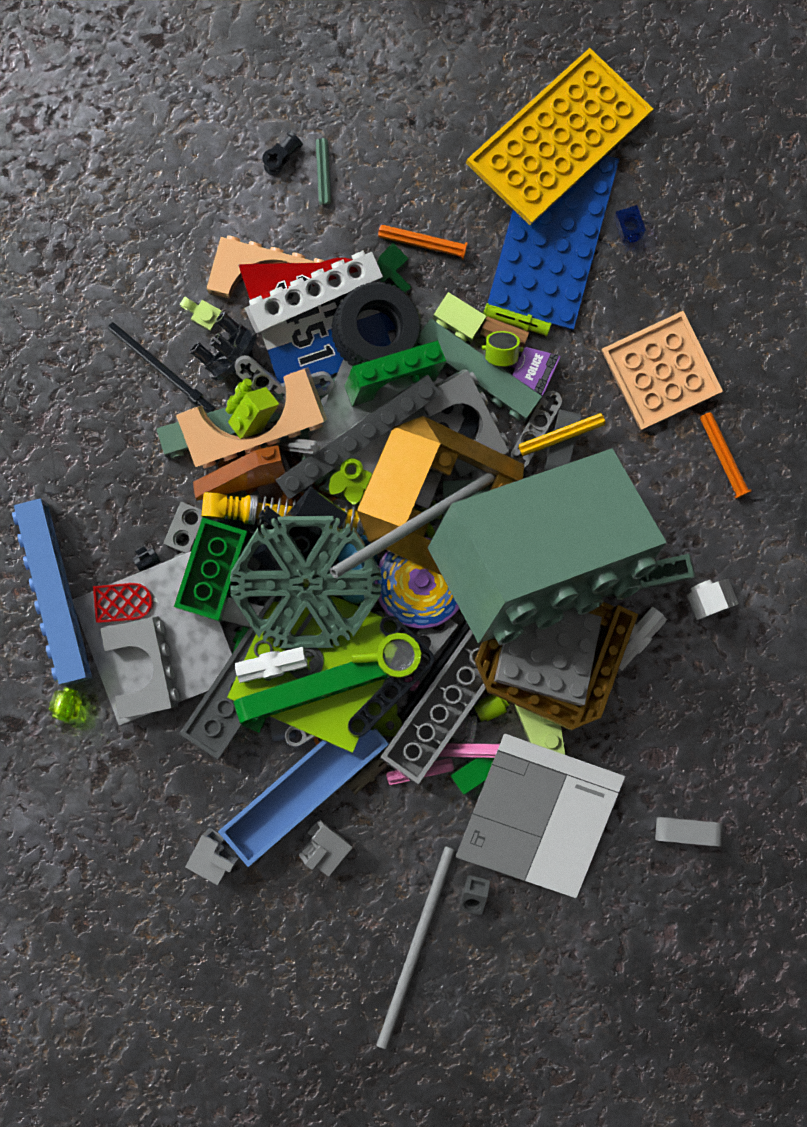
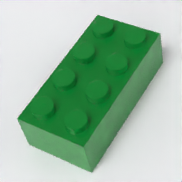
[174,517,249,622]

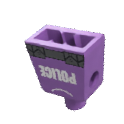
[509,347,561,397]

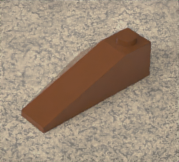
[193,445,285,501]

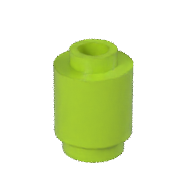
[474,694,509,722]

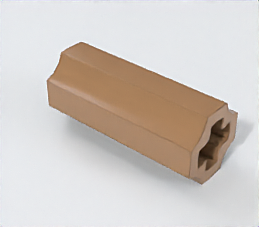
[480,317,529,348]

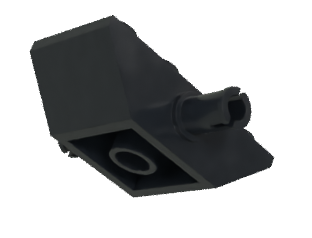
[252,486,347,571]

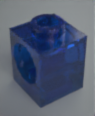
[614,205,646,243]

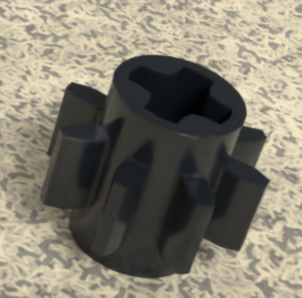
[133,546,161,572]

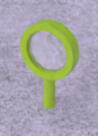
[352,633,421,678]

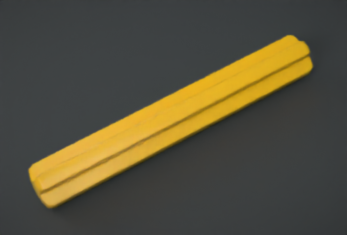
[519,413,606,456]

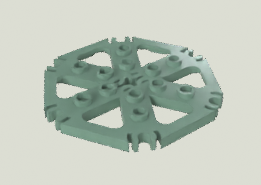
[230,516,382,648]

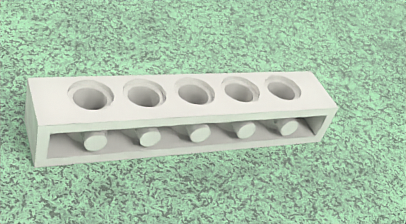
[245,250,383,333]

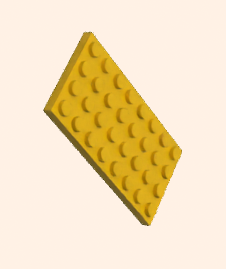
[466,48,653,225]

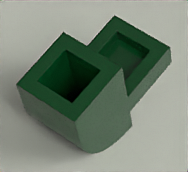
[377,243,411,295]

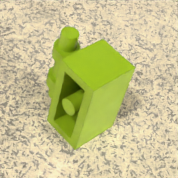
[225,378,279,439]

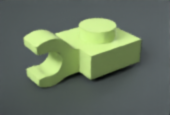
[180,297,222,331]

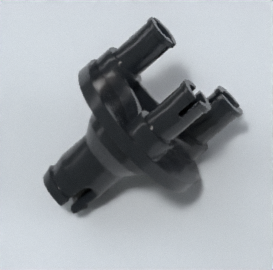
[189,311,271,387]

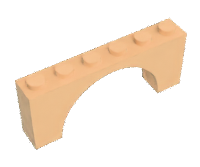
[206,236,324,299]
[176,367,327,469]

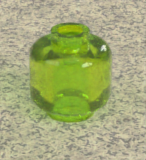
[48,687,82,722]

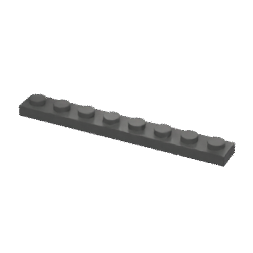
[275,375,441,499]

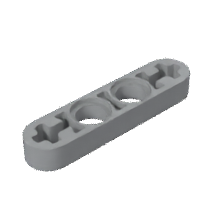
[510,391,562,469]

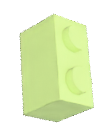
[433,292,486,343]

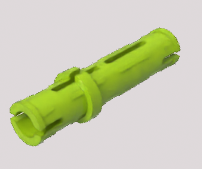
[483,303,551,337]

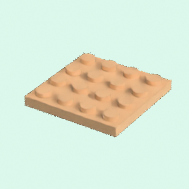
[601,311,723,431]

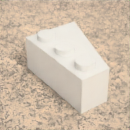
[687,579,739,620]

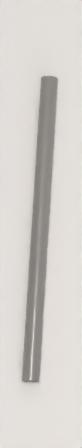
[330,473,495,578]
[377,846,456,1049]

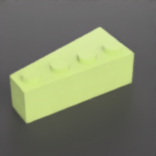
[514,704,565,755]

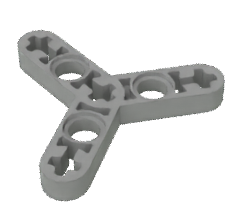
[235,355,334,448]

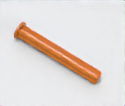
[378,225,468,260]
[700,412,752,499]

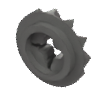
[289,648,323,679]

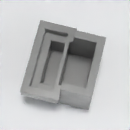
[299,818,352,877]
[185,827,240,885]

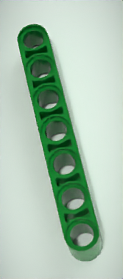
[233,652,392,725]

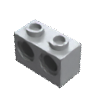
[163,502,210,553]
[408,619,458,661]

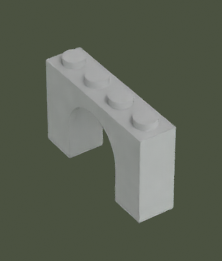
[423,369,509,477]
[100,616,179,719]

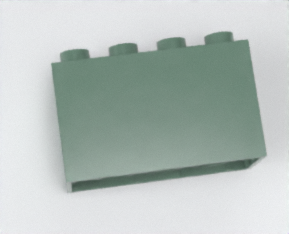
[428,448,667,645]

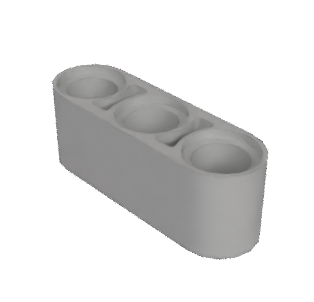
[655,817,724,847]

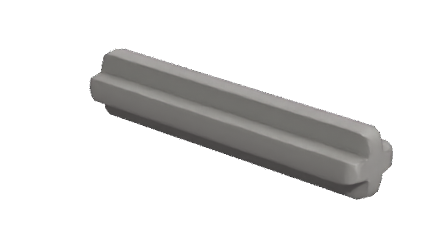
[277,437,320,455]

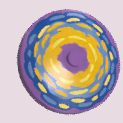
[375,537,459,629]

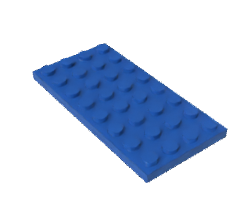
[488,155,619,331]

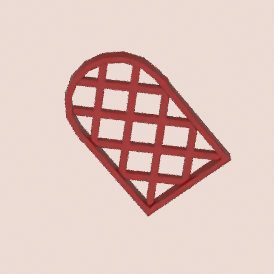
[93,582,153,623]

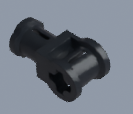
[262,131,303,175]

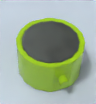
[482,331,523,366]

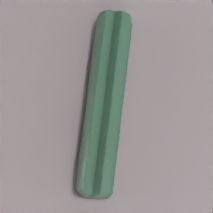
[316,138,331,205]

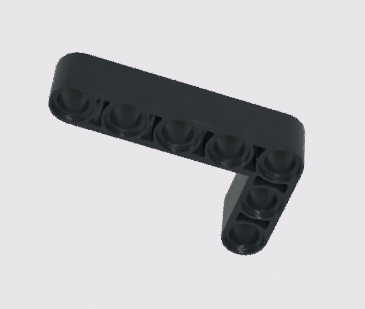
[347,616,434,737]

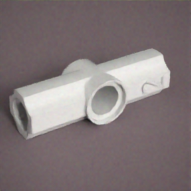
[619,607,667,671]
[235,647,308,683]

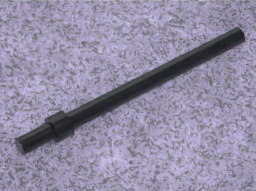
[107,322,215,413]
[399,619,470,722]

